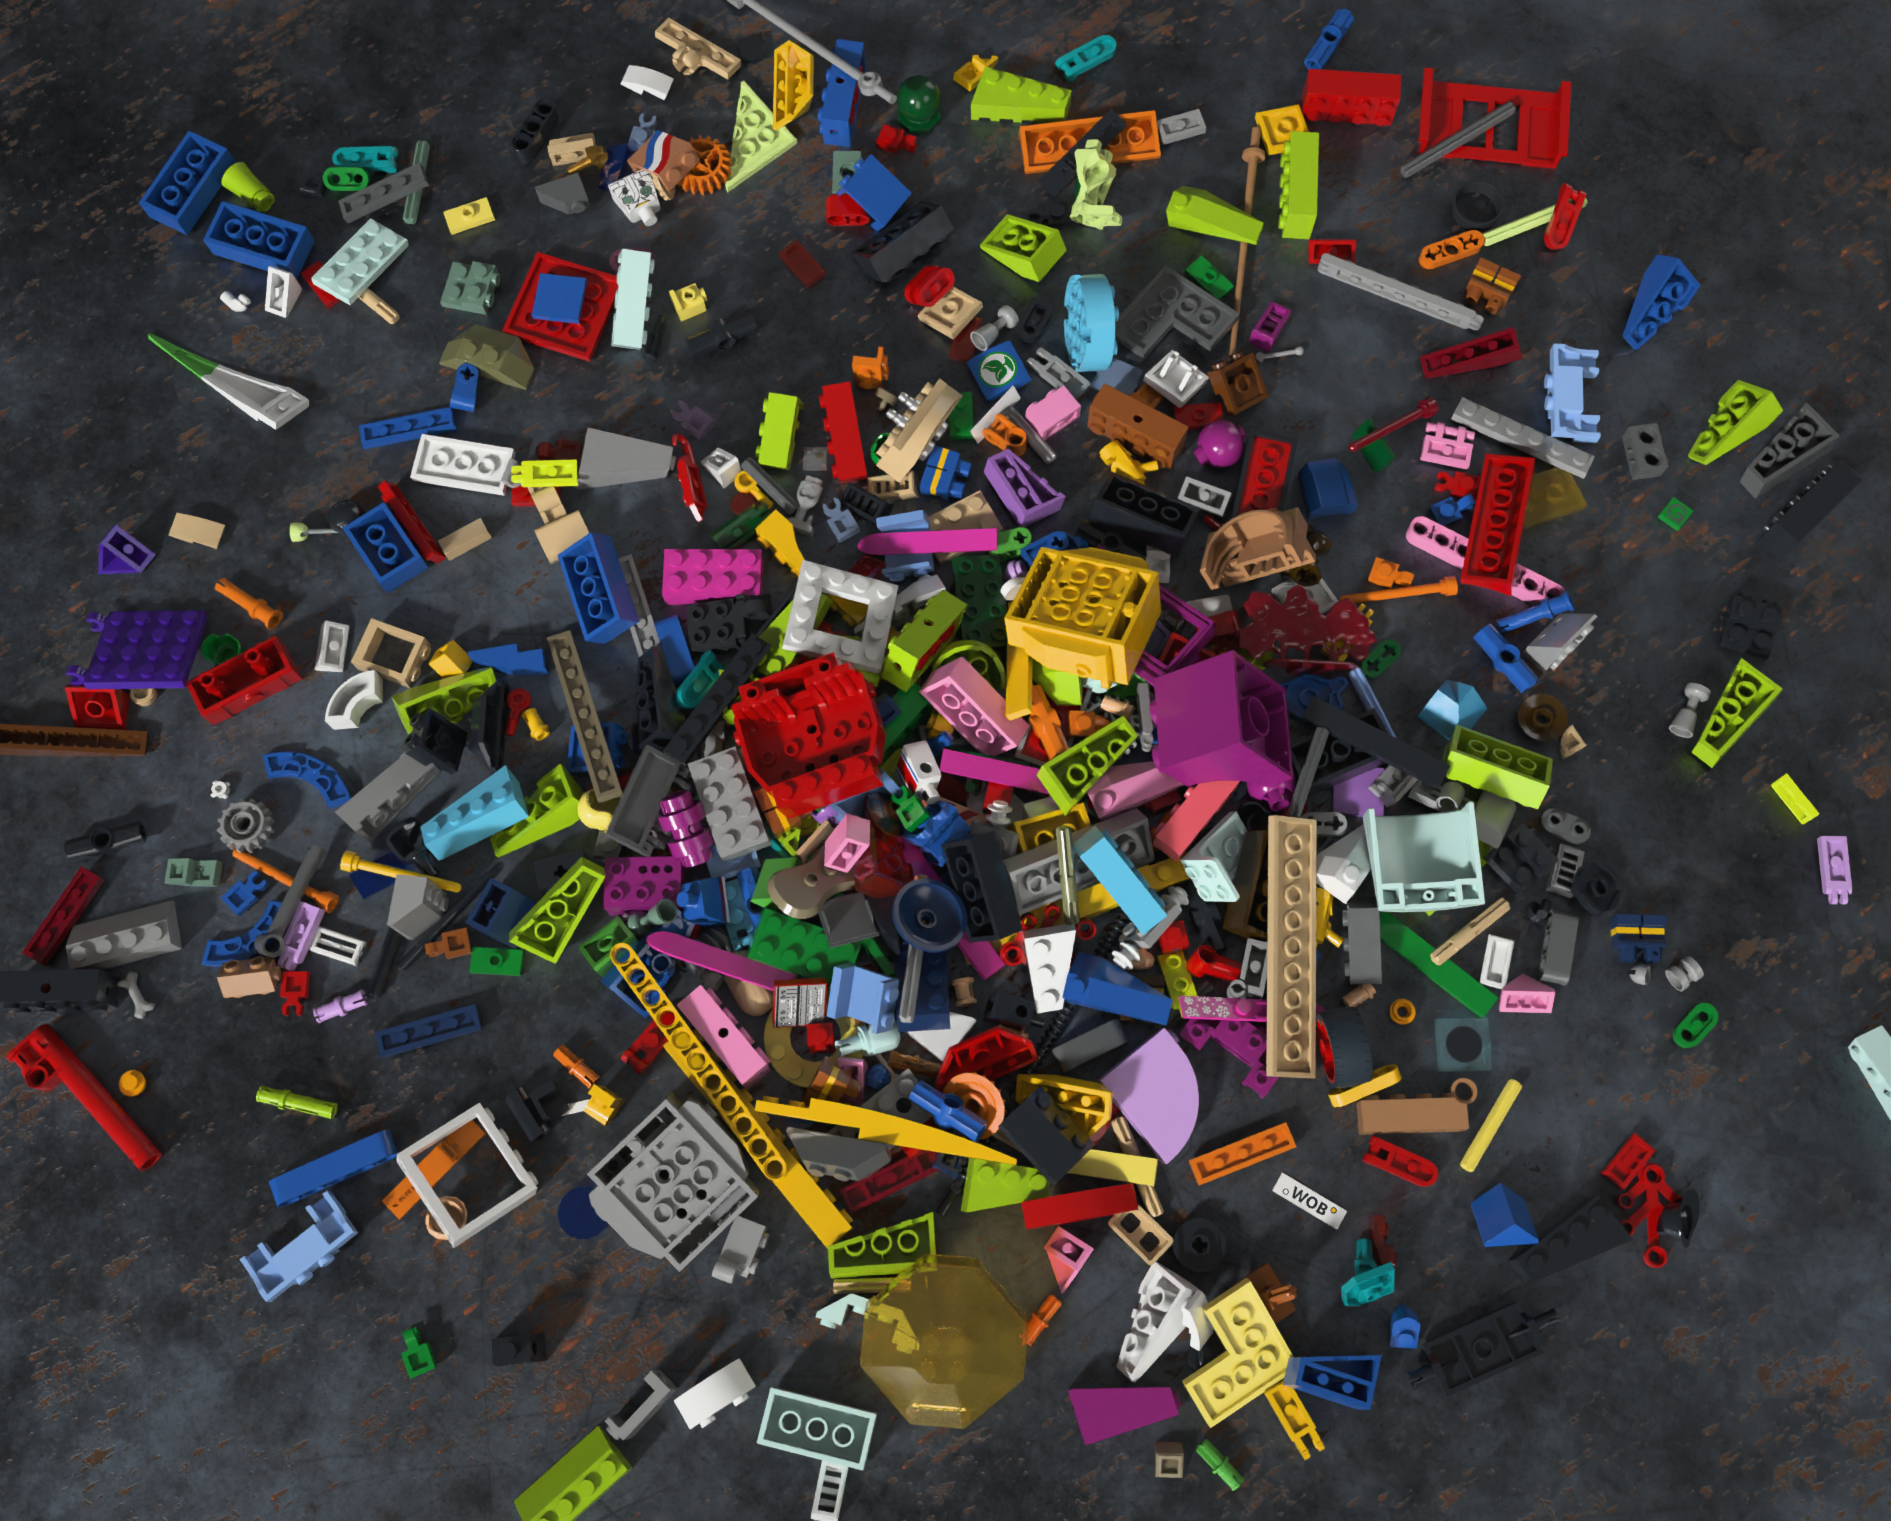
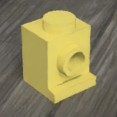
[669,283,708,321]

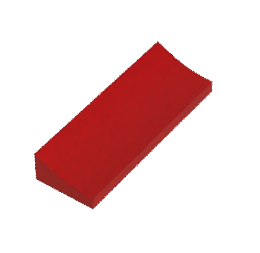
[1461,454,1535,596]

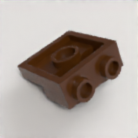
[1207,351,1269,416]

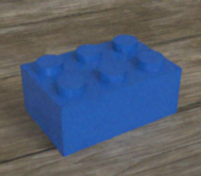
[343,502,428,594]

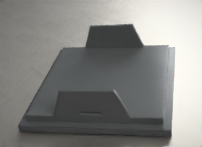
[818,890,880,948]

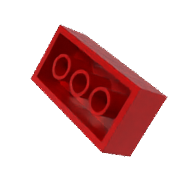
[1301,69,1401,126]

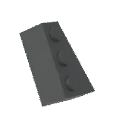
[1342,897,1382,984]

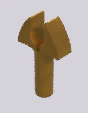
[567,146,608,175]

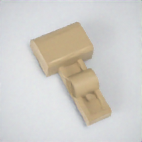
[527,486,589,564]

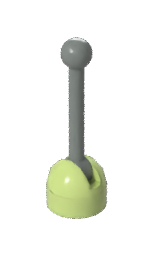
[290,522,338,542]

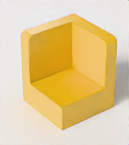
[429,640,472,679]

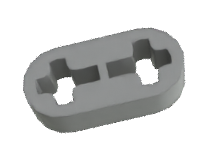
[1301,812,1348,837]

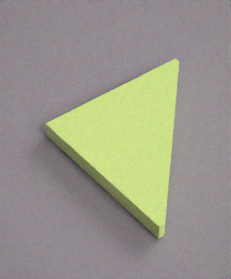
[725,81,797,192]

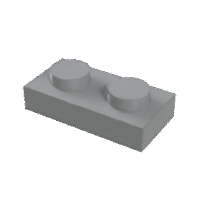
[1157,109,1206,145]

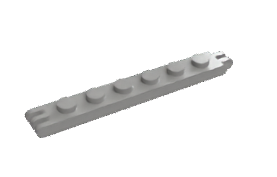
[1317,253,1484,330]

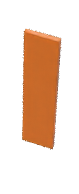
[382,1120,486,1220]

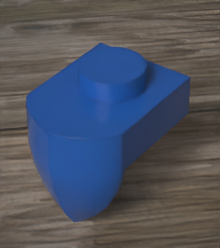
[1388,1303,1420,1349]

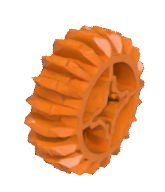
[677,134,733,196]

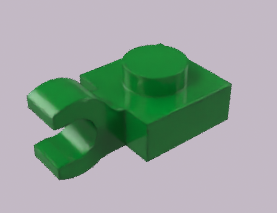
[401,1327,437,1379]

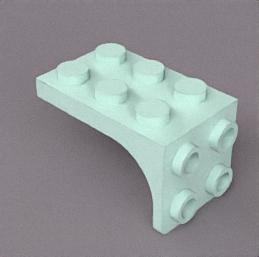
[1180,812,1248,902]

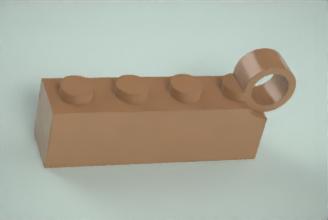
[1356,1078,1477,1135]

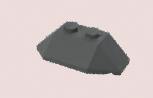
[786,1127,892,1181]

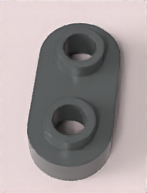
[1539,809,1591,845]

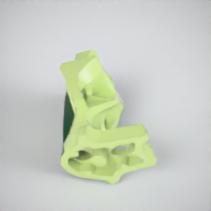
[1070,139,1122,230]

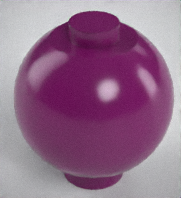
[1193,420,1247,468]
[1247,768,1297,811]

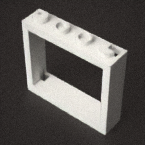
[396,1103,538,1248]

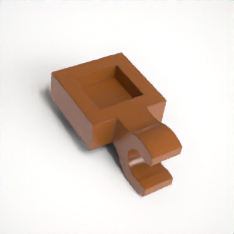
[425,928,472,960]

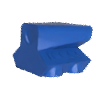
[901,800,971,867]

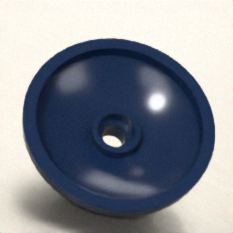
[892,878,967,953]

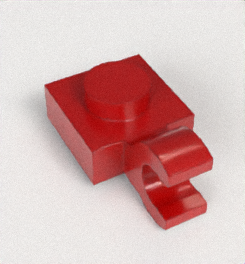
[875,124,918,154]

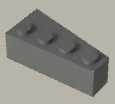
[1740,402,1840,499]

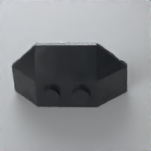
[466,679,510,775]

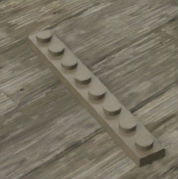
[547,630,622,803]

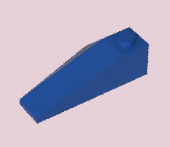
[1622,254,1701,350]

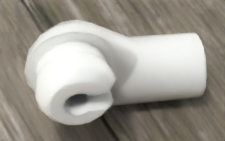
[220,291,251,312]

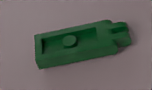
[709,502,772,549]

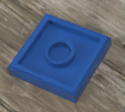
[532,273,587,324]

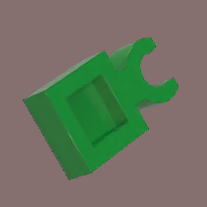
[891,786,930,832]

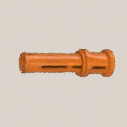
[215,578,283,630]

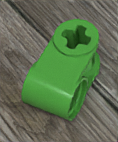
[987,527,1032,562]

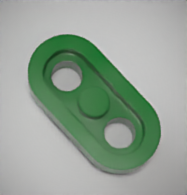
[323,167,371,191]
[1673,1003,1719,1048]

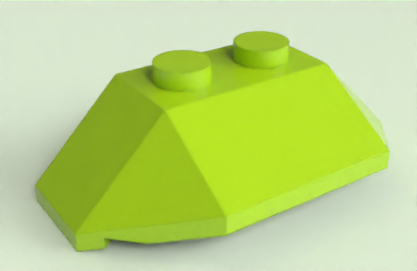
[1032,659,1083,706]

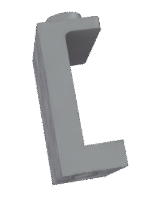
[605,1370,678,1441]

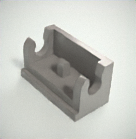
[1368,765,1418,808]

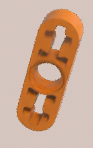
[1419,230,1485,269]

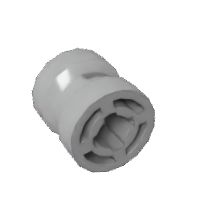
[1665,956,1704,992]

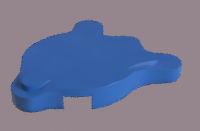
[1280,674,1348,723]

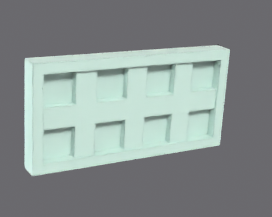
[312,218,409,305]

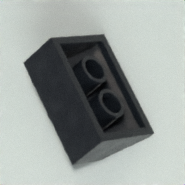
[998,1086,1095,1186]

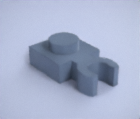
[627,113,657,152]
[823,498,860,543]

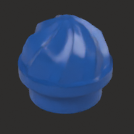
[865,1064,890,1090]

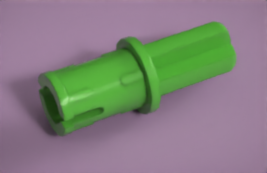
[1196,1439,1245,1491]

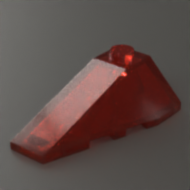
[854,794,914,898]

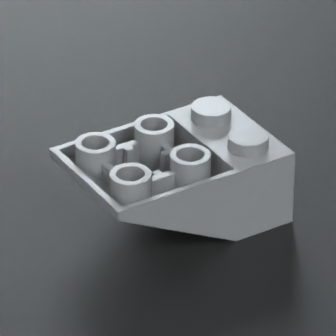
[1522,613,1598,674]

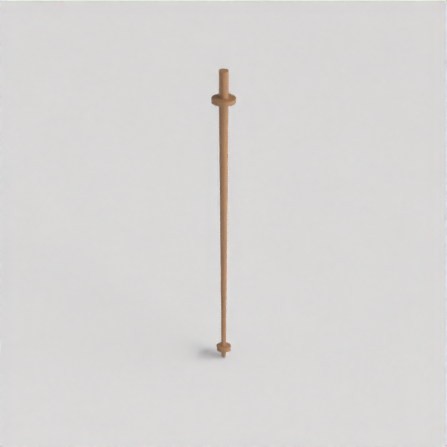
[1220,127,1265,404]

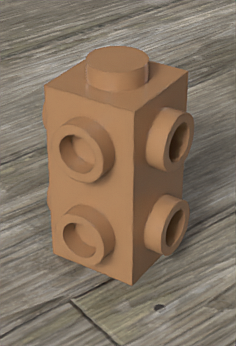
[217,956,282,998]

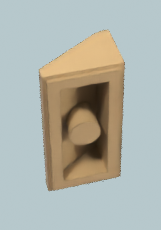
[438,518,492,561]

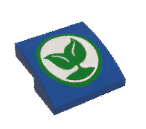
[966,340,1032,403]

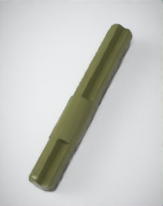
[1056,825,1080,925]

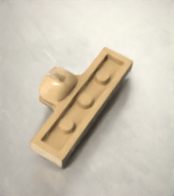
[655,18,741,79]

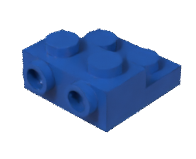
[567,722,627,776]

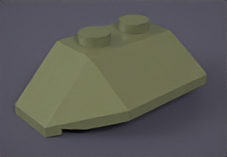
[439,324,535,390]

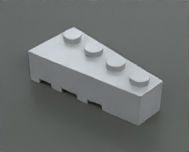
[335,751,441,843]

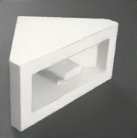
[265,266,302,318]
[701,447,741,488]

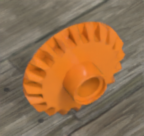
[943,1072,1007,1139]

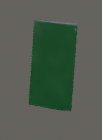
[1352,418,1395,473]

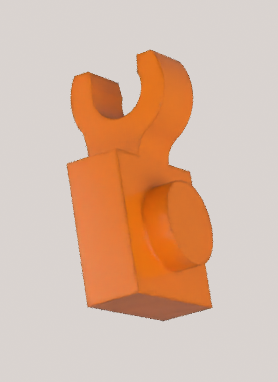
[1367,557,1414,589]

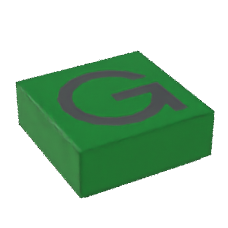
[1657,497,1693,531]

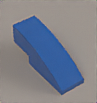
[468,643,549,676]

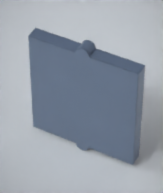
[1090,357,1144,396]

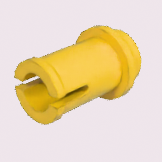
[522,708,549,741]

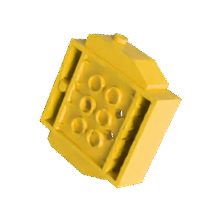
[1004,547,1161,689]

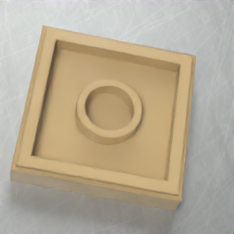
[918,286,983,340]

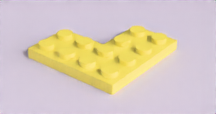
[1182,1278,1294,1428]

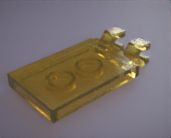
[1524,467,1587,530]

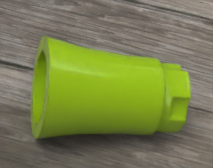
[222,162,275,213]

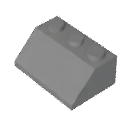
[387,874,449,940]

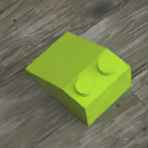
[980,214,1067,282]

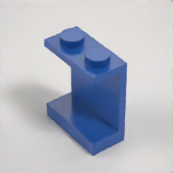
[837,154,911,231]

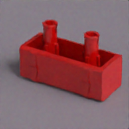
[186,635,303,725]

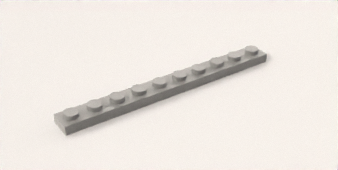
[618,554,699,782]

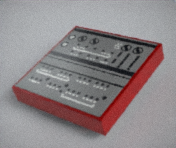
[772,978,827,1028]

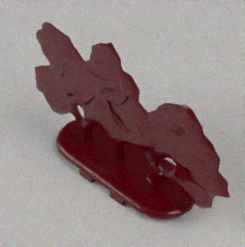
[1239,584,1377,675]

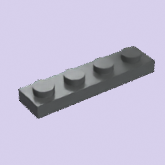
[338,163,429,223]

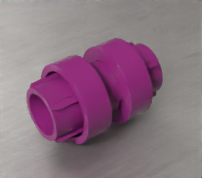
[657,790,715,867]

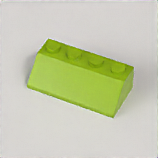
[514,1425,633,1521]

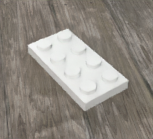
[410,434,516,496]

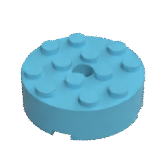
[1064,274,1119,372]

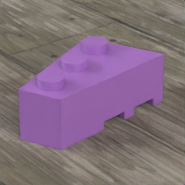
[984,449,1066,528]

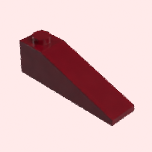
[1420,327,1523,379]

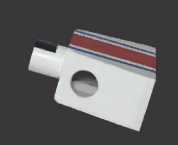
[894,740,941,805]

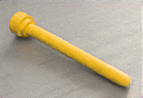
[340,850,462,892]

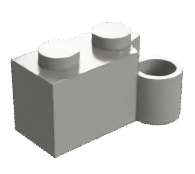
[712,1216,770,1284]

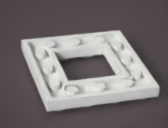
[782,560,898,674]

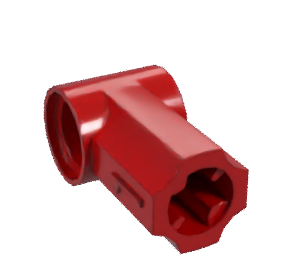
[1186,944,1241,982]

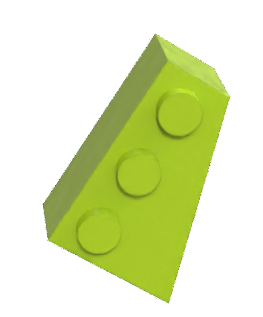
[755,392,804,470]
[961,1158,1050,1212]

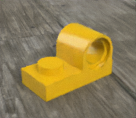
[584,1084,625,1126]

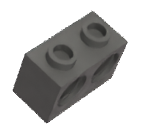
[1622,423,1669,480]

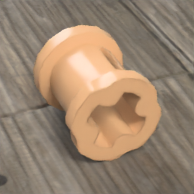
[951,977,977,1007]

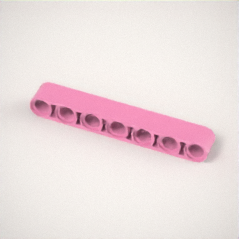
[1406,516,1565,606]

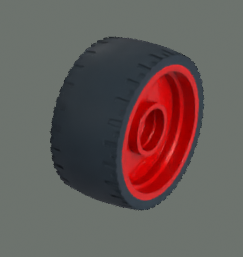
[1316,1007,1373,1088]

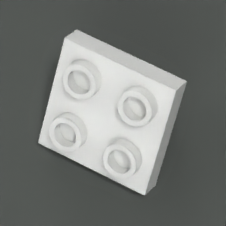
[1143,350,1209,408]

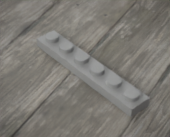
[1451,397,1595,479]

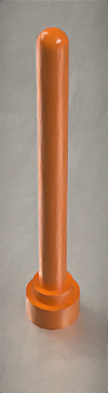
[1339,576,1458,603]
[232,849,339,913]

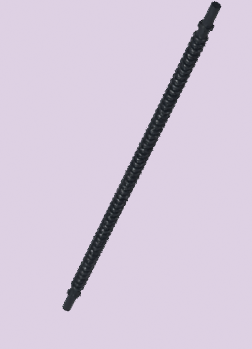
[936,850,1169,1217]

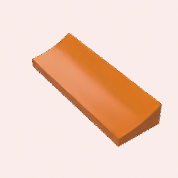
[1019,110,1161,174]

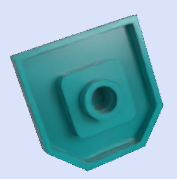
[1341,1238,1395,1306]

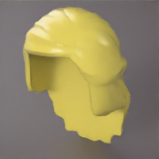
[577,789,621,831]

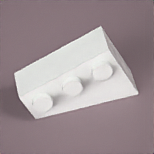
[1022,924,1076,1013]

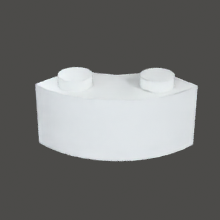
[325,670,383,730]
[674,1358,756,1429]

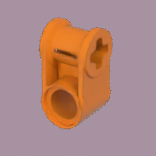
[982,413,1027,457]

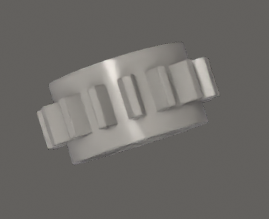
[217,798,275,853]

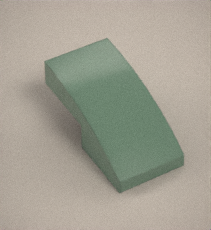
[164,858,223,887]

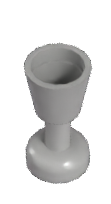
[970,305,1019,351]
[1669,683,1711,738]

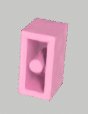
[1025,385,1081,441]
[824,813,870,873]

